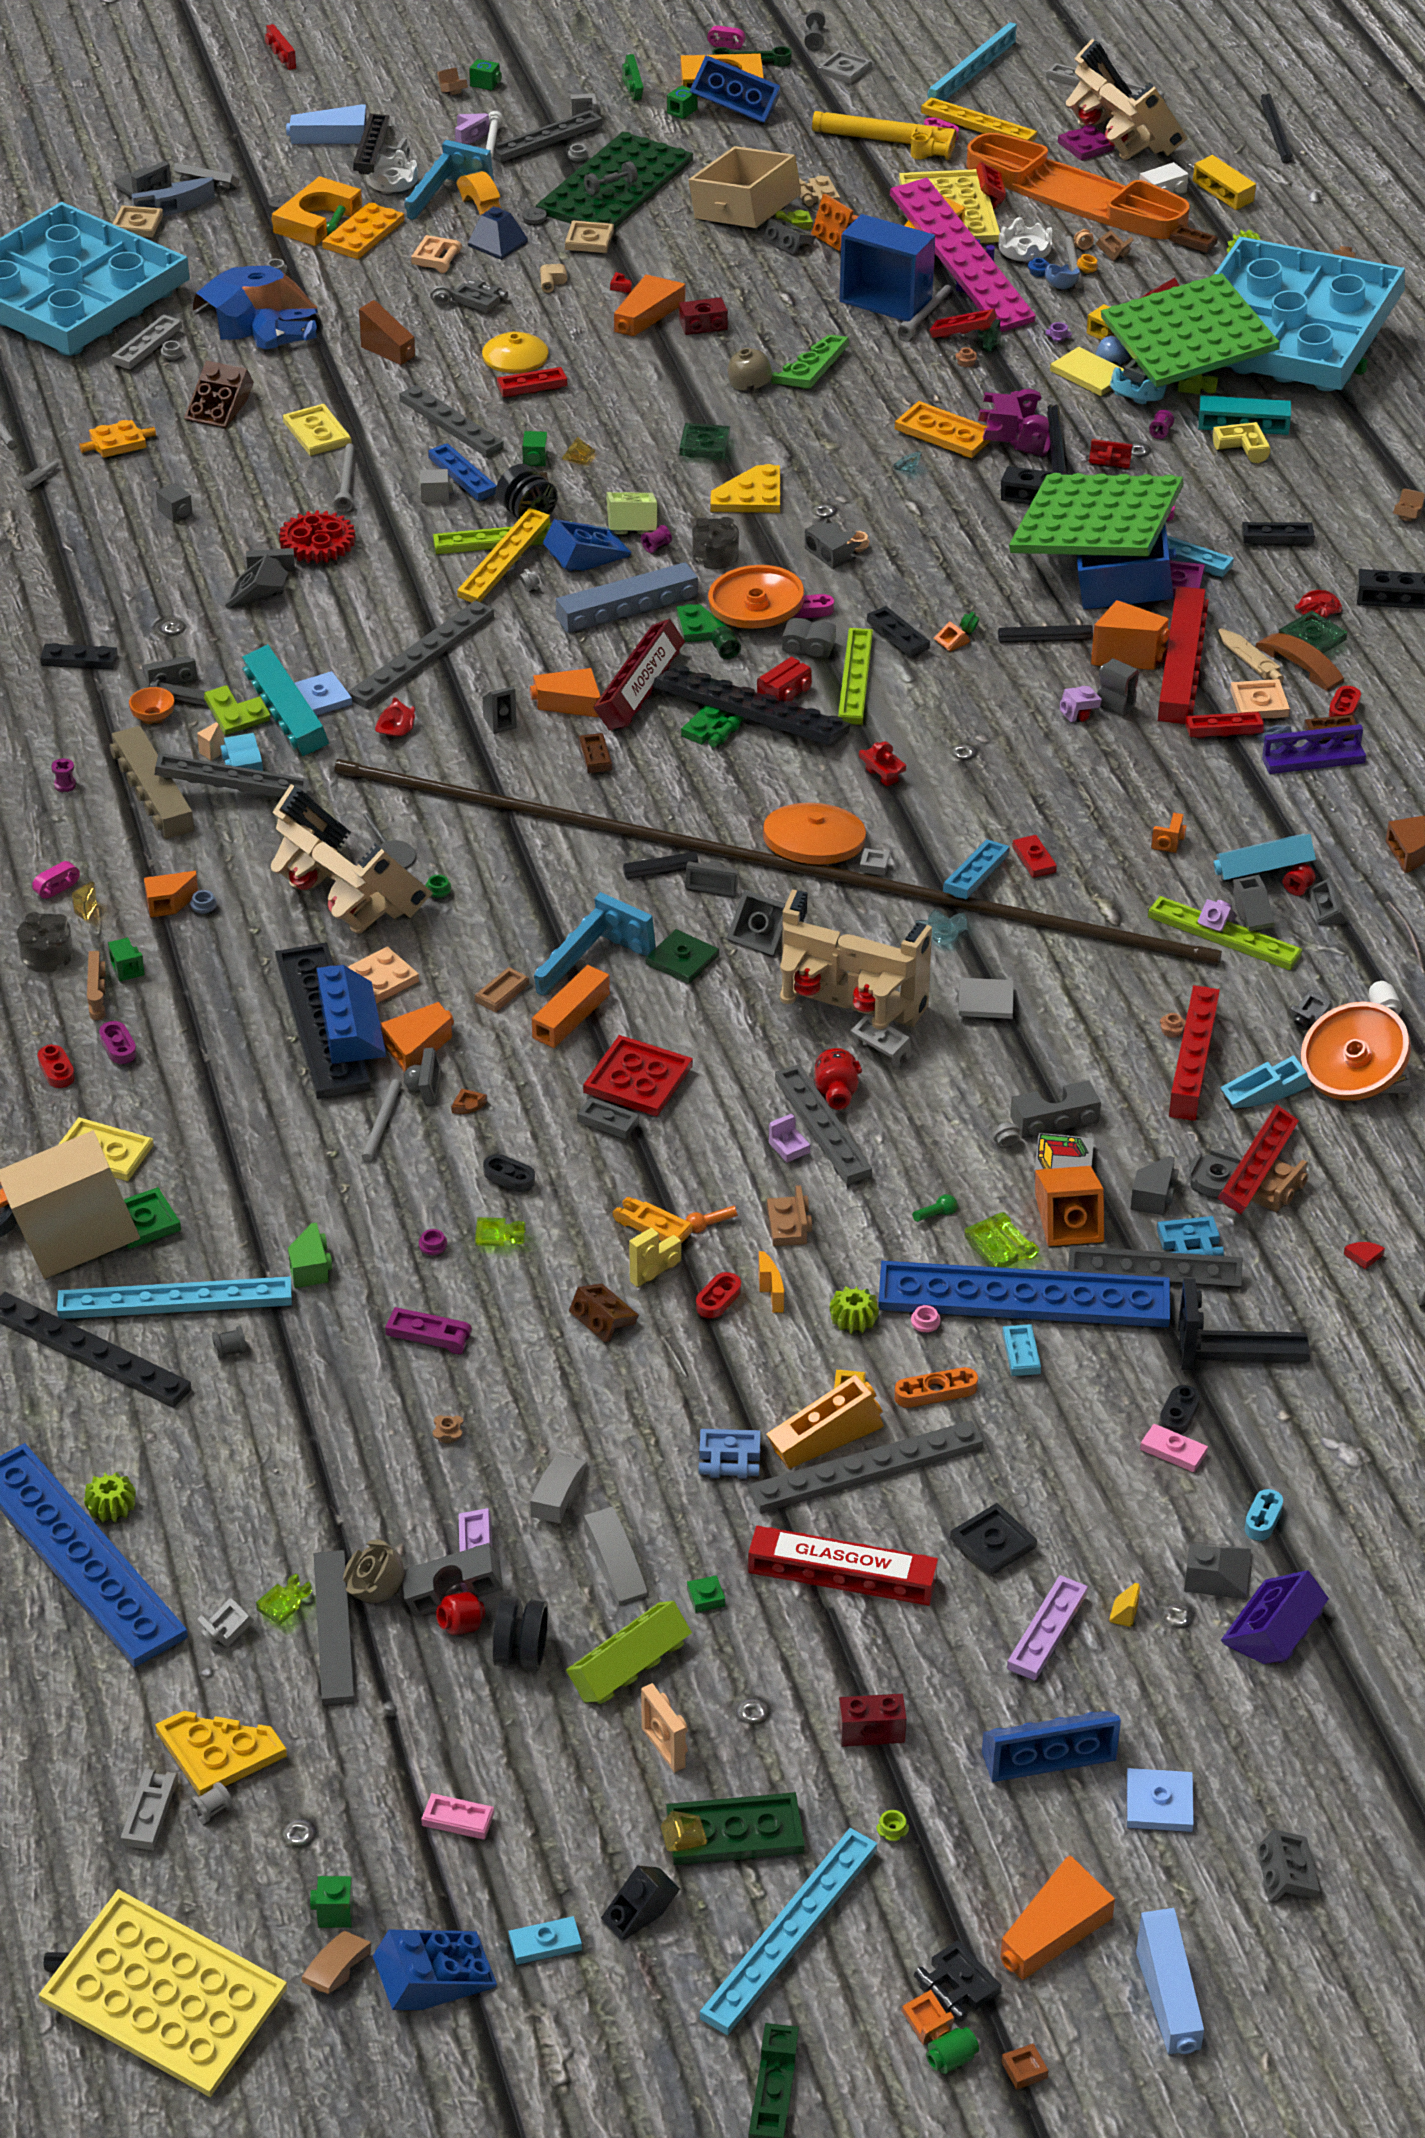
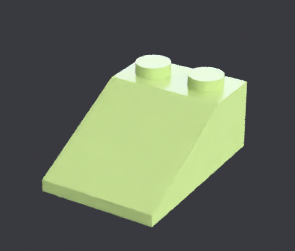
[606,492,657,534]

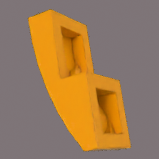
[758,1251,784,1313]

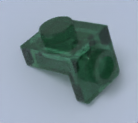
[978,319,1001,352]

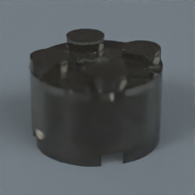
[692,517,739,569]
[17,912,74,972]

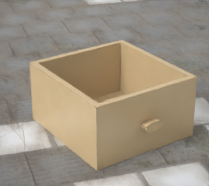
[688,146,802,228]
[0,1130,140,1279]

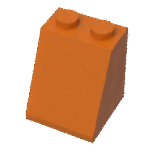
[1091,600,1170,670]
[1035,1166,1104,1246]

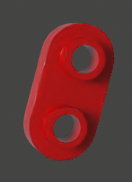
[1329,686,1361,717]
[37,1044,75,1088]
[696,1272,741,1318]

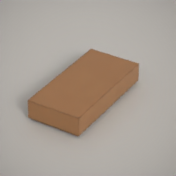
[475,967,530,1013]

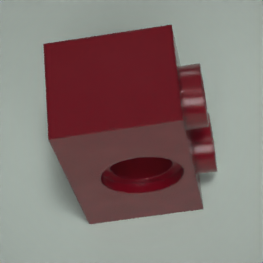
[679,297,728,335]
[838,1693,907,1747]

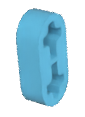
[1244,1489,1283,1541]

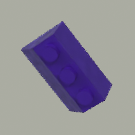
[1221,1570,1329,1664]

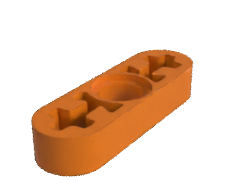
[894,1367,978,1408]

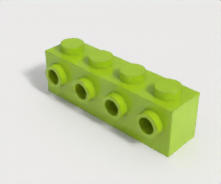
[566,1601,692,1704]

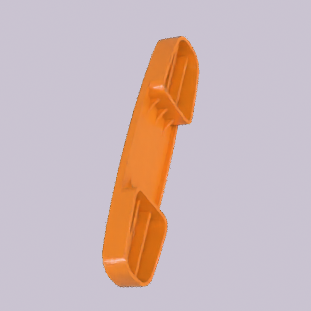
[967,133,1190,239]

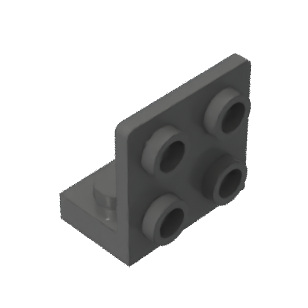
[113,161,171,196]

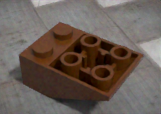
[184,360,254,428]

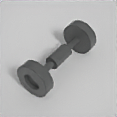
[804,10,825,51]
[584,161,638,196]

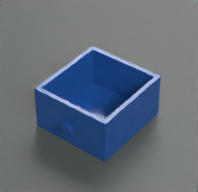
[839,214,935,322]
[1077,522,1177,609]

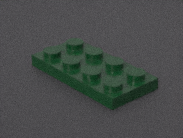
[666,1792,805,1865]

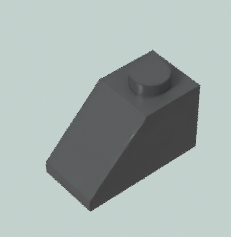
[482,686,517,734]

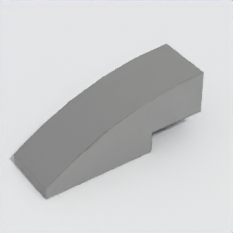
[530,1455,587,1523]
[584,1506,648,1605]

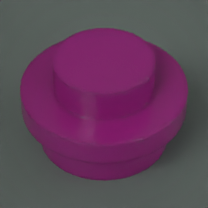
[419,1229,447,1255]

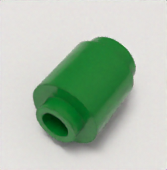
[926,2027,980,2074]

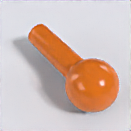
[685,1205,738,1233]

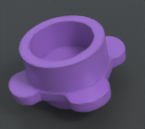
[1045,322,1072,342]

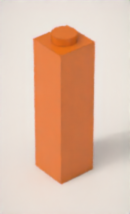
[532,965,610,1048]

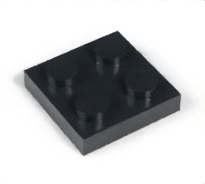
[950,1503,1037,1576]

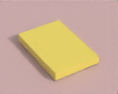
[1050,347,1124,396]
[283,404,352,456]
[58,1117,154,1181]

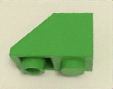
[288,1222,333,1288]

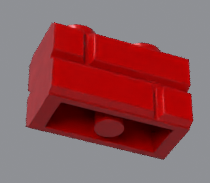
[757,656,812,702]

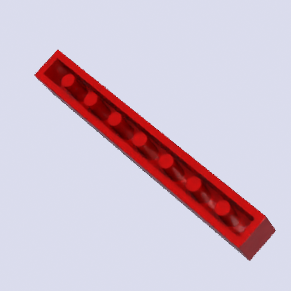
[1157,586,1209,724]

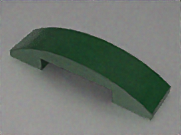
[748,2023,799,2138]

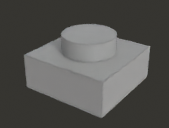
[859,848,890,876]

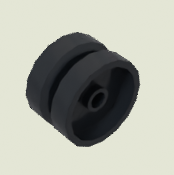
[493,1596,549,1670]

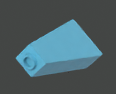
[1213,834,1316,880]

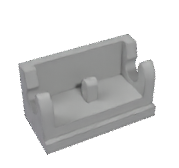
[851,1013,912,1068]

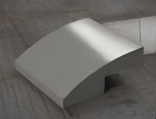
[959,978,1013,1019]

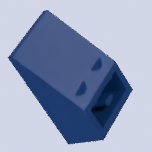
[373,1929,497,2010]

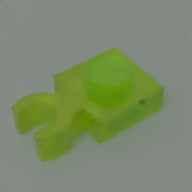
[475,1217,526,1246]
[256,1573,312,1626]

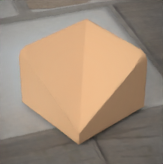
[197,722,225,761]

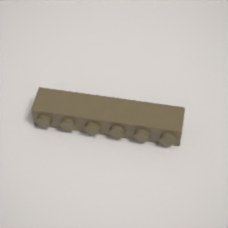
[110,726,194,839]

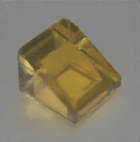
[562,437,595,465]
[72,881,97,921]
[661,1811,707,1851]

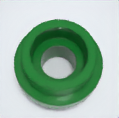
[959,611,980,635]
[425,875,451,898]

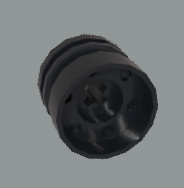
[496,464,558,519]

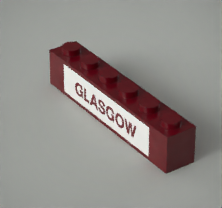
[593,619,685,731]

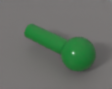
[326,205,346,236]
[912,1194,958,1222]

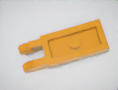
[612,1196,692,1243]

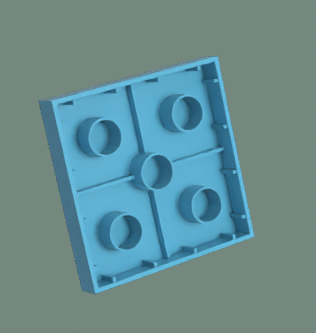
[0,202,190,356]
[1214,237,1405,391]

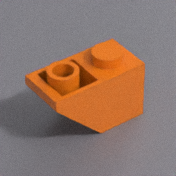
[144,871,198,918]

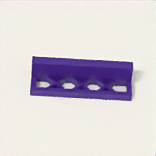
[1262,724,1366,774]

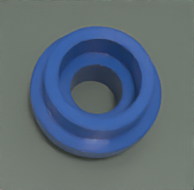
[1028,258,1049,277]

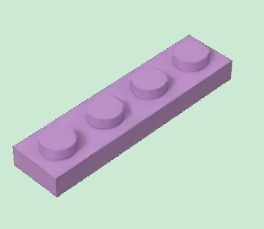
[1007,1575,1088,1681]

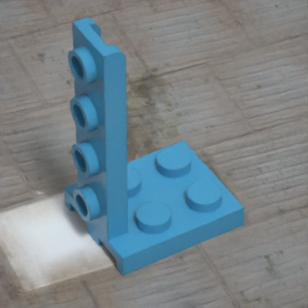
[404,140,494,219]
[534,892,656,995]

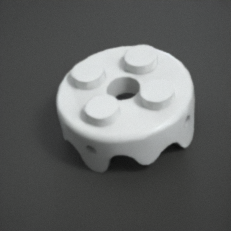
[366,150,418,194]
[998,217,1052,263]

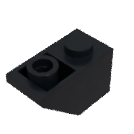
[601,1865,680,1940]

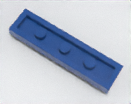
[428,443,497,501]

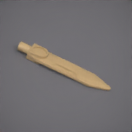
[1219,628,1284,683]

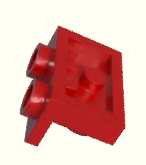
[976,161,1006,209]

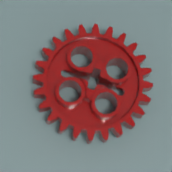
[279,510,356,564]

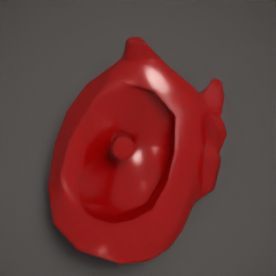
[1294,590,1342,622]
[375,697,415,737]

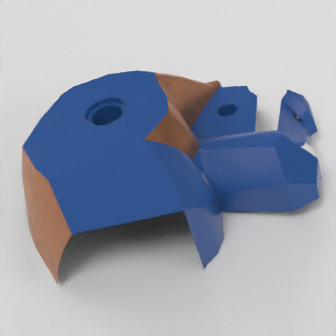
[193,265,321,349]

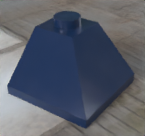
[468,206,528,260]

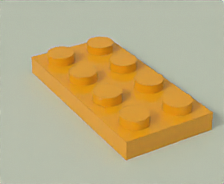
[322,202,405,259]
[894,401,991,458]

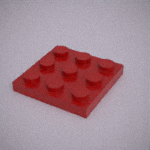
[583,1035,693,1117]

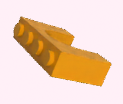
[680,54,764,97]
[271,176,362,246]

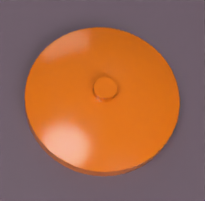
[708,565,804,628]
[763,803,866,864]
[1301,1002,1411,1101]

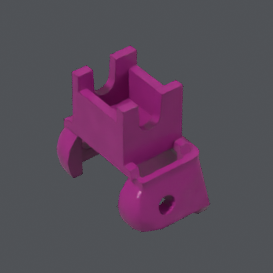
[977,389,1050,457]

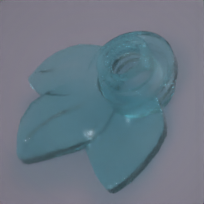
[915,909,967,945]

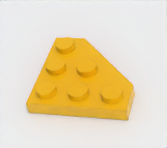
[710,464,780,513]
[155,1711,287,1797]

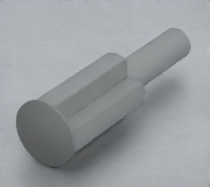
[21,461,59,490]

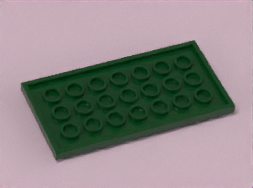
[536,131,693,229]

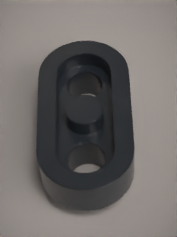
[483,1154,535,1192]
[1159,1385,1200,1435]

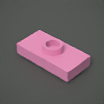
[1140,1424,1208,1472]
[422,1793,494,1840]

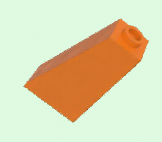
[614,274,685,336]
[1000,1855,1115,1980]

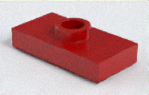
[1012,835,1057,878]

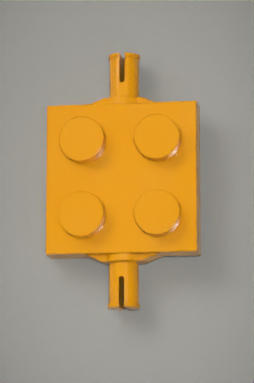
[79,420,156,458]

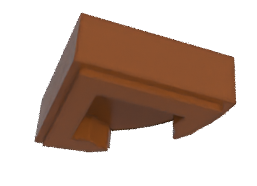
[451,1088,487,1114]

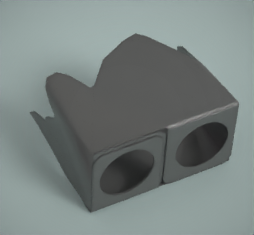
[805,519,862,569]

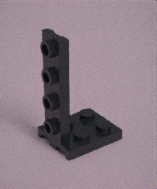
[1178,1278,1310,1370]

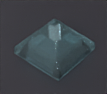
[893,451,922,474]

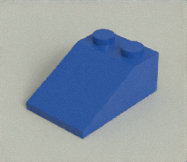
[543,519,632,571]

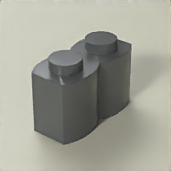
[782,618,836,658]
[1097,658,1139,717]

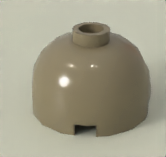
[727,348,772,390]
[343,1539,405,1604]

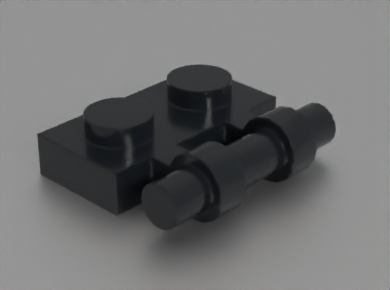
[913,1940,1002,2023]

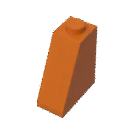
[530,668,601,717]
[381,1002,454,1073]

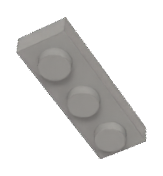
[173,163,240,189]

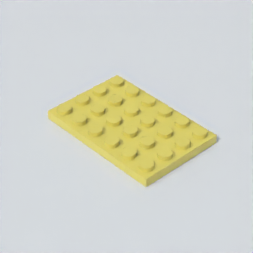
[899,169,1000,244]
[39,1889,288,2097]

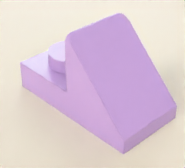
[455,113,489,145]

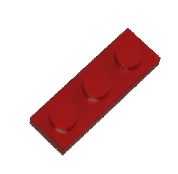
[265,24,296,70]
[929,309,997,338]
[497,367,568,397]
[1185,712,1264,738]

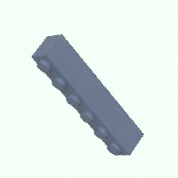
[556,562,698,633]

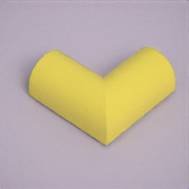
[1213,422,1270,463]

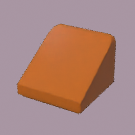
[933,621,971,652]

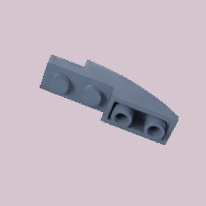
[132,177,215,217]

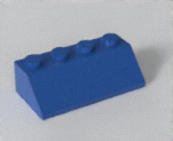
[690,55,780,123]
[317,965,386,1064]
[982,1710,1121,1782]

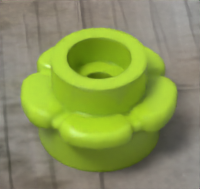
[876,1810,909,1841]

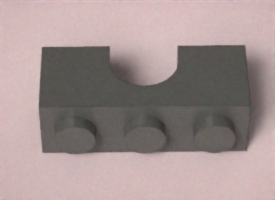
[1010,1080,1101,1138]
[403,1543,503,1617]

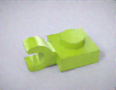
[775,210,813,230]
[1178,373,1218,394]

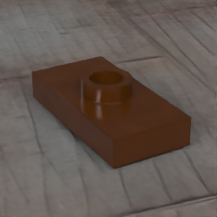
[1170,225,1218,253]
[1304,715,1357,741]
[579,733,612,773]

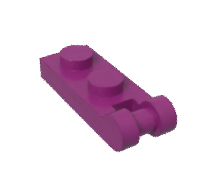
[385,1307,472,1354]

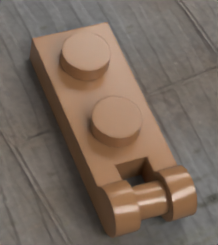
[87,951,107,1020]

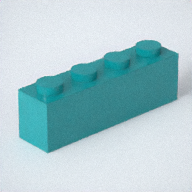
[1198,395,1291,435]

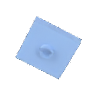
[295,671,352,716]
[1127,1768,1193,1832]

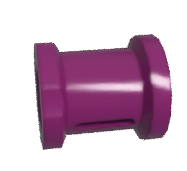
[1149,410,1174,439]
[641,525,672,553]
[51,758,76,792]

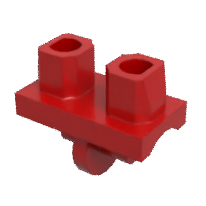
[1089,439,1133,468]
[859,741,906,786]

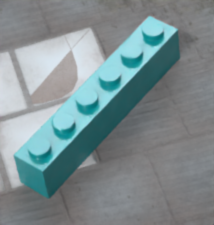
[242,644,330,756]

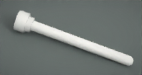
[486,111,503,158]

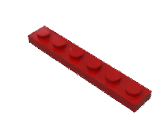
[1218,1104,1299,1215]

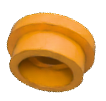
[1077,254,1098,273]

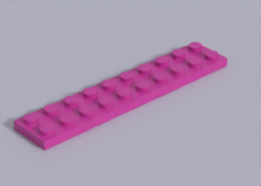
[890,178,1036,333]

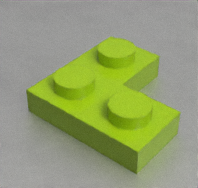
[204,685,270,735]

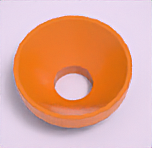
[129,687,175,724]

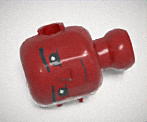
[814,1048,862,1110]

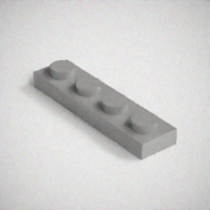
[111,314,182,369]

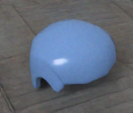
[1045,264,1080,290]
[1095,336,1130,366]

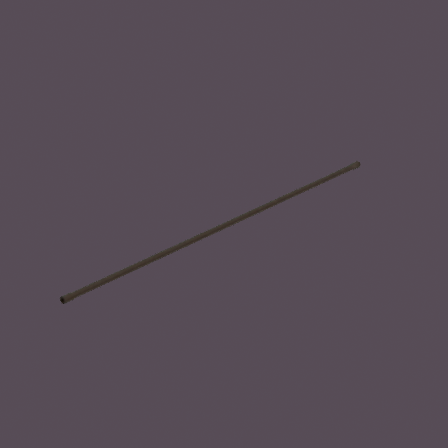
[334,759,1222,966]

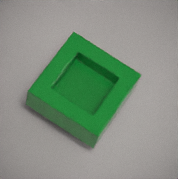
[687,1575,725,1613]

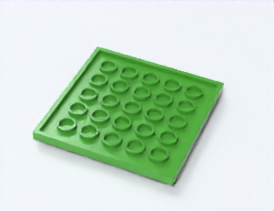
[1101,273,1280,388]
[1009,473,1184,556]

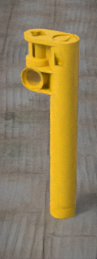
[812,111,956,160]

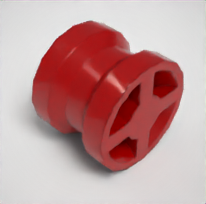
[1283,863,1316,896]

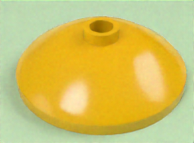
[482,332,548,373]

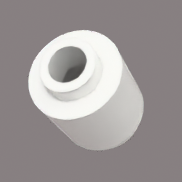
[1368,981,1402,1015]

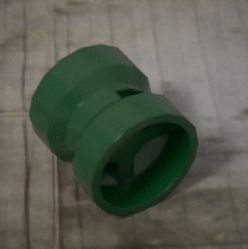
[710,626,741,660]

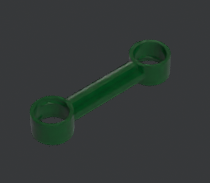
[712,46,792,67]

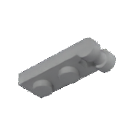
[121,1768,178,1851]

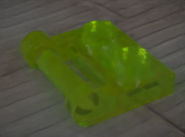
[964,1212,1039,1268]

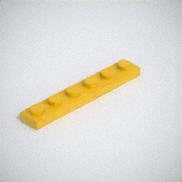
[921,97,1037,142]
[457,508,550,603]

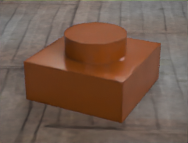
[1002,2043,1049,2090]

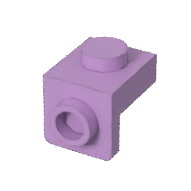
[1059,686,1102,722]
[1198,899,1237,932]
[769,1114,810,1163]

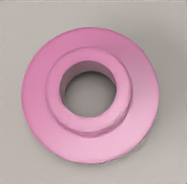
[911,1305,940,1332]

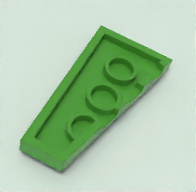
[771,335,849,389]

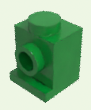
[108,937,145,982]

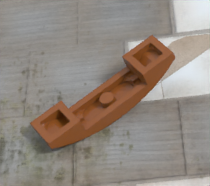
[1255,633,1344,691]

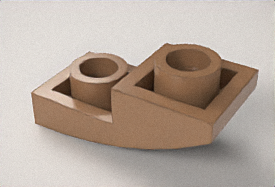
[302,1931,371,1994]

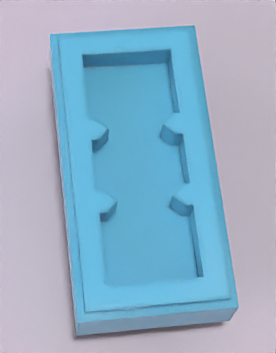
[1002,1324,1041,1376]
[509,1916,582,1965]

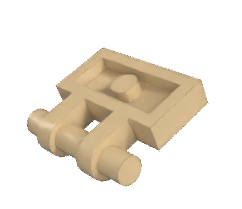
[799,176,840,207]

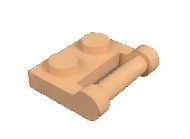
[411,235,462,273]

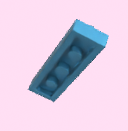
[943,839,1010,899]

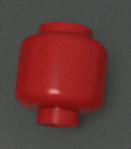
[436,1592,485,1636]

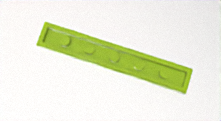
[433,521,572,554]
[838,628,873,725]
[1148,896,1302,971]

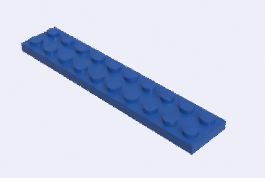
[878,1261,1170,1327]
[0,1443,188,1668]

